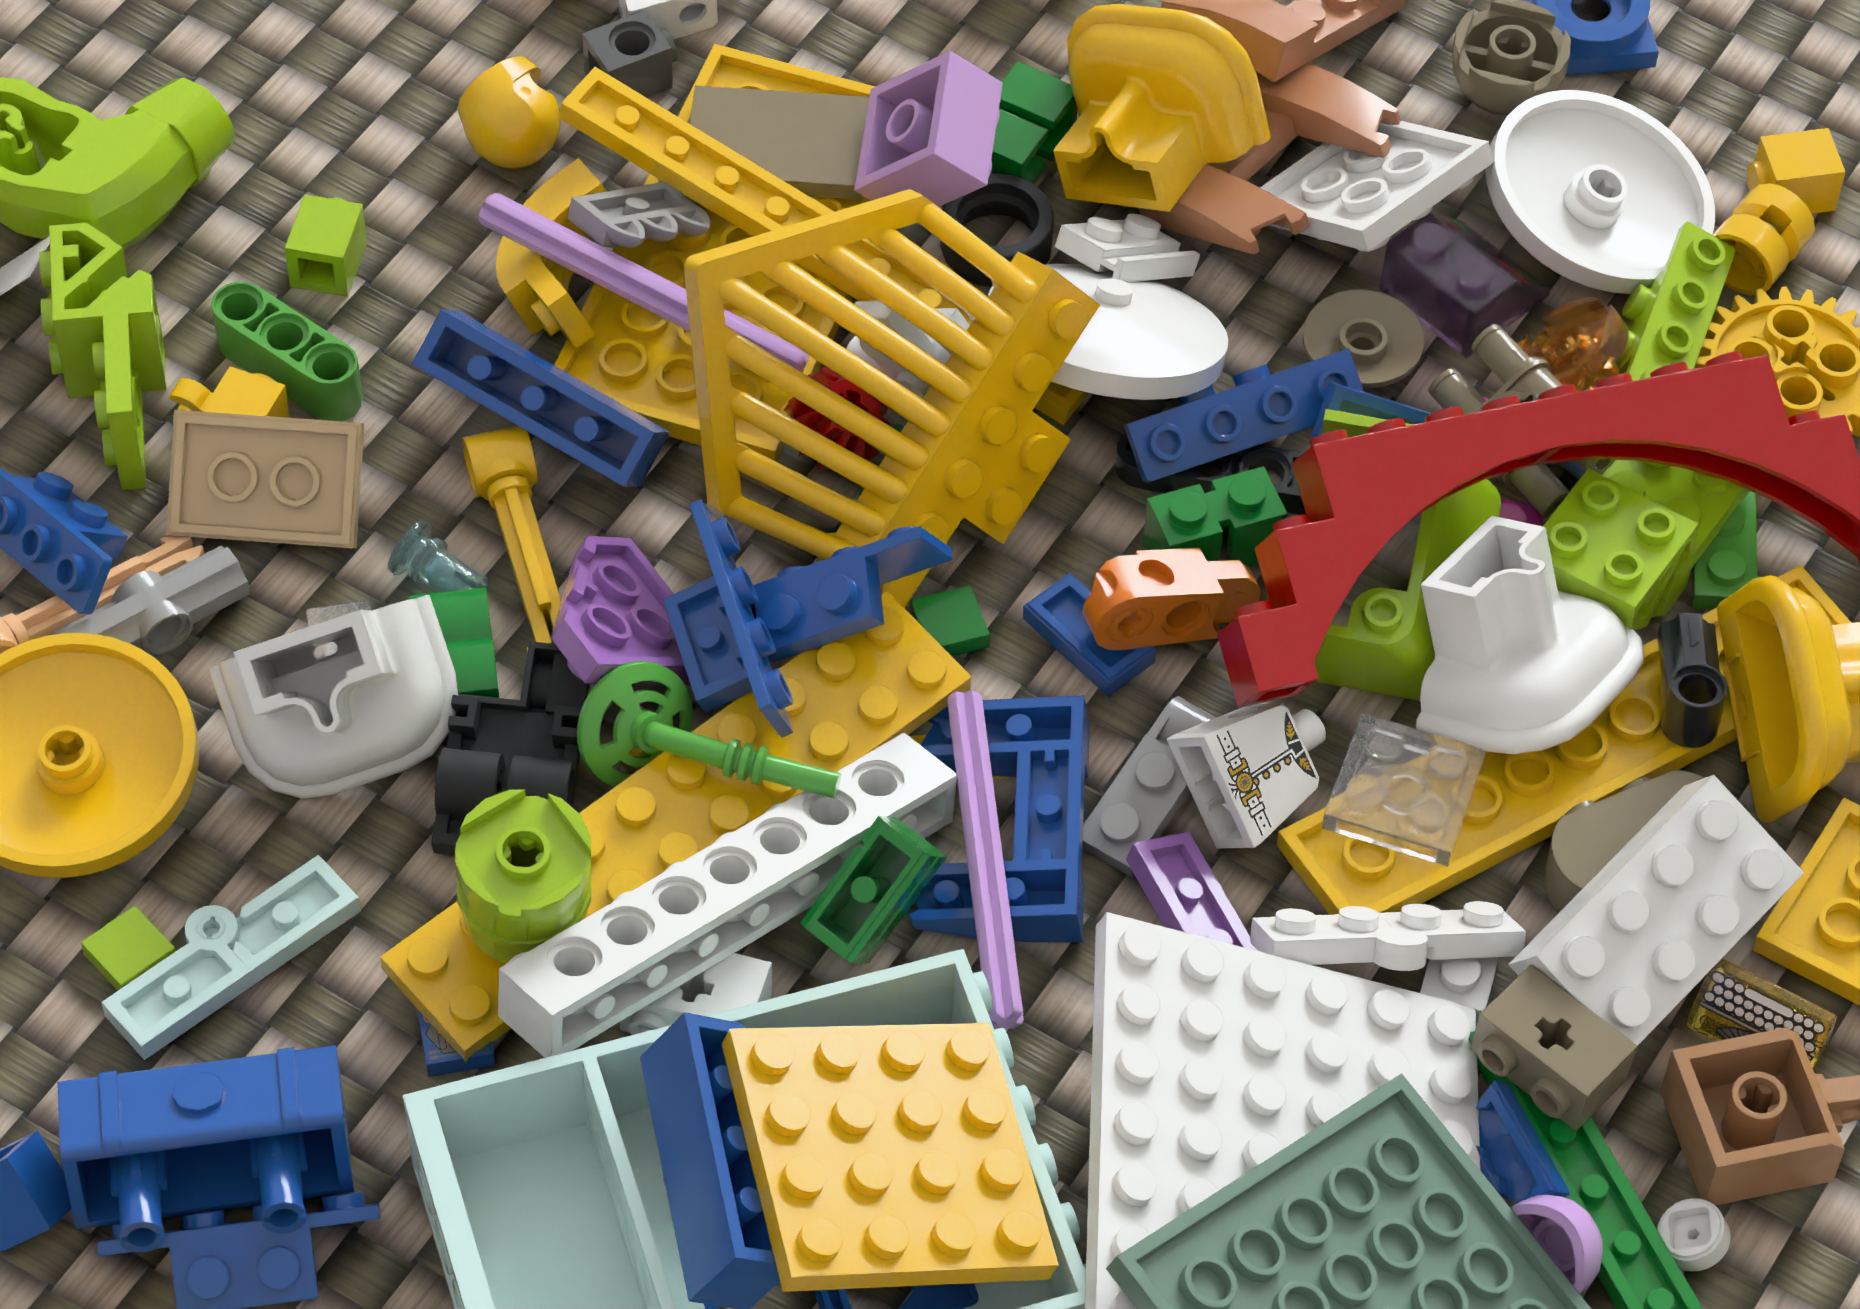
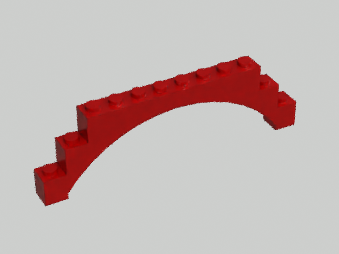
[1217,351,1860,708]

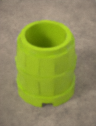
[455,790,591,963]

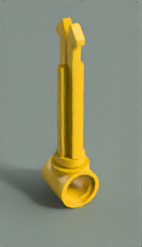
[462,425,561,653]

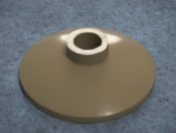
[1303,289,1425,388]

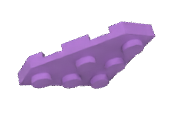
[551,536,691,685]

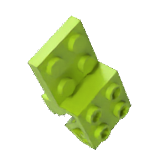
[39,222,167,490]
[1543,460,1750,630]

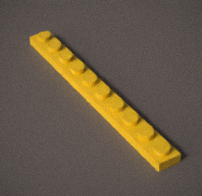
[559,67,1089,425]

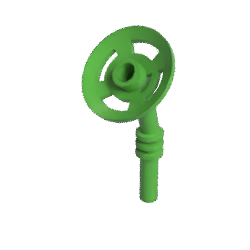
[577,661,842,799]

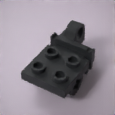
[431,641,590,855]

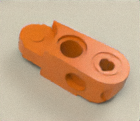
[1081,548,1261,650]

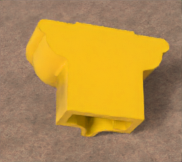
[1053,4,1271,212]
[1717,575,1860,823]

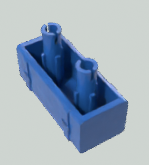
[57,1045,354,1252]

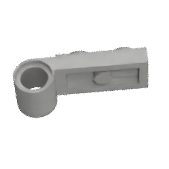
[1082,696,1217,877]

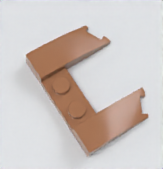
[1161,0,1407,82]
[1138,63,1401,254]

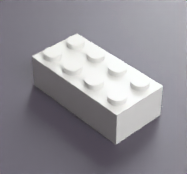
[1508,775,1804,1045]

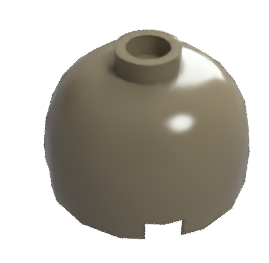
[1452,0,1571,115]

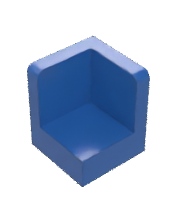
[0,1130,71,1252]

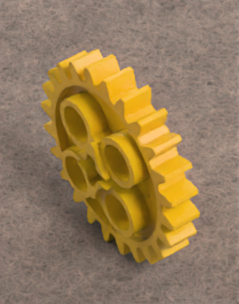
[1694,287,1860,437]

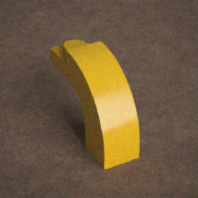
[496,158,607,349]

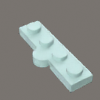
[102,855,361,1060]

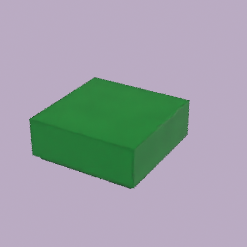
[910,585,990,656]

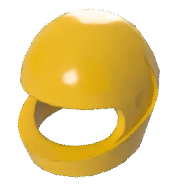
[458,56,561,169]

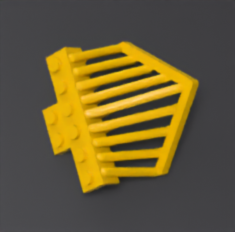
[684,189,1100,608]

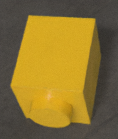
[1747,128,1845,214]

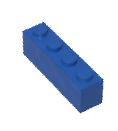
[412,309,670,487]
[640,1012,780,1309]

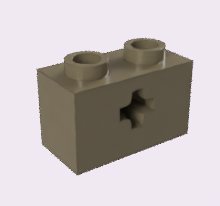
[1470,964,1638,1131]

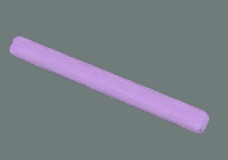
[478,193,809,373]
[947,690,1024,1030]

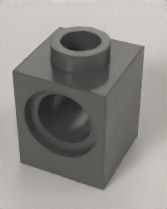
[582,10,677,98]

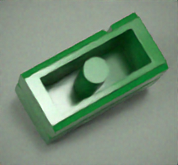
[800,816,947,964]

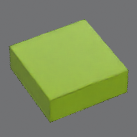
[81,905,176,991]

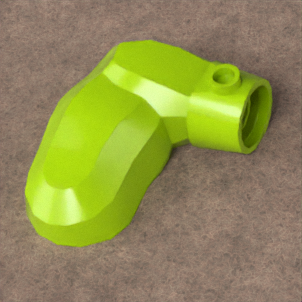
[0,77,234,250]

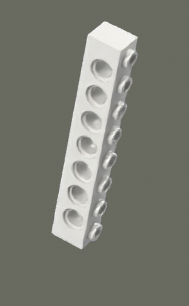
[498,733,958,1058]

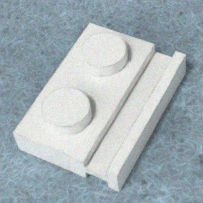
[1055,214,1200,283]

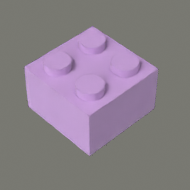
[854,51,1003,207]

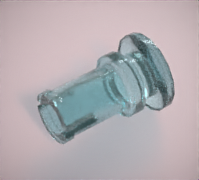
[387,520,489,592]

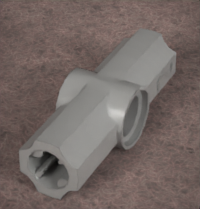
[54,545,250,655]

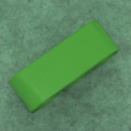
[211,281,363,421]

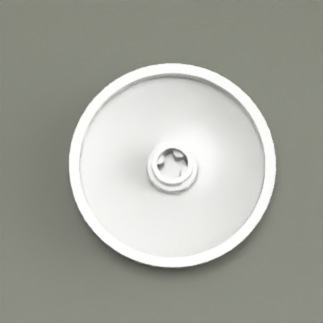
[1485,90,1715,294]
[988,264,1228,400]

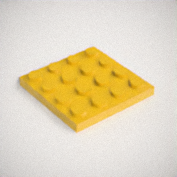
[722,1023,1059,1292]

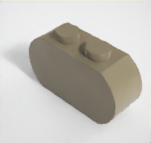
[1543,770,1705,913]

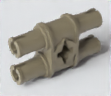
[1428,324,1616,520]

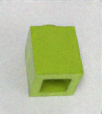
[285,194,367,297]

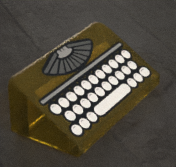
[1687,958,1837,1071]

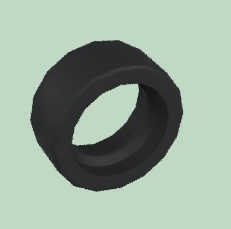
[940,173,1054,287]

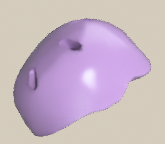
[1511,1195,1603,1294]

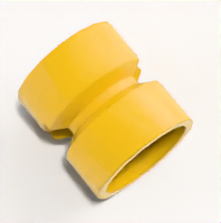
[1713,183,1815,296]

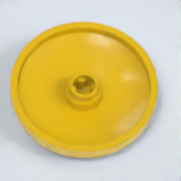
[0,633,200,878]

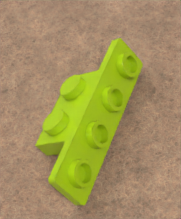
[1605,222,1736,381]

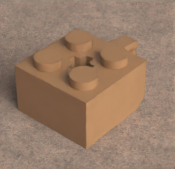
[1660,1028,1860,1206]

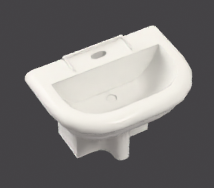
[1416,516,1643,754]
[208,595,458,799]

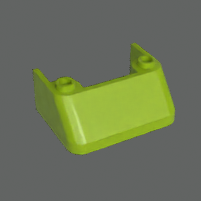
[1314,409,1501,701]

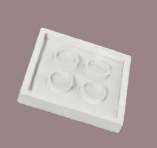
[1260,121,1494,252]

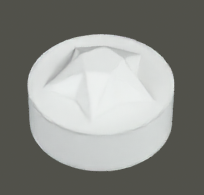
[1657,1198,1731,1271]

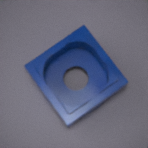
[1521,0,1659,76]

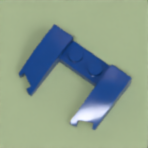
[908,695,1090,942]

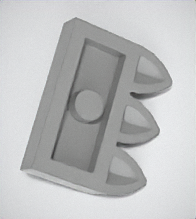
[567,182,711,248]

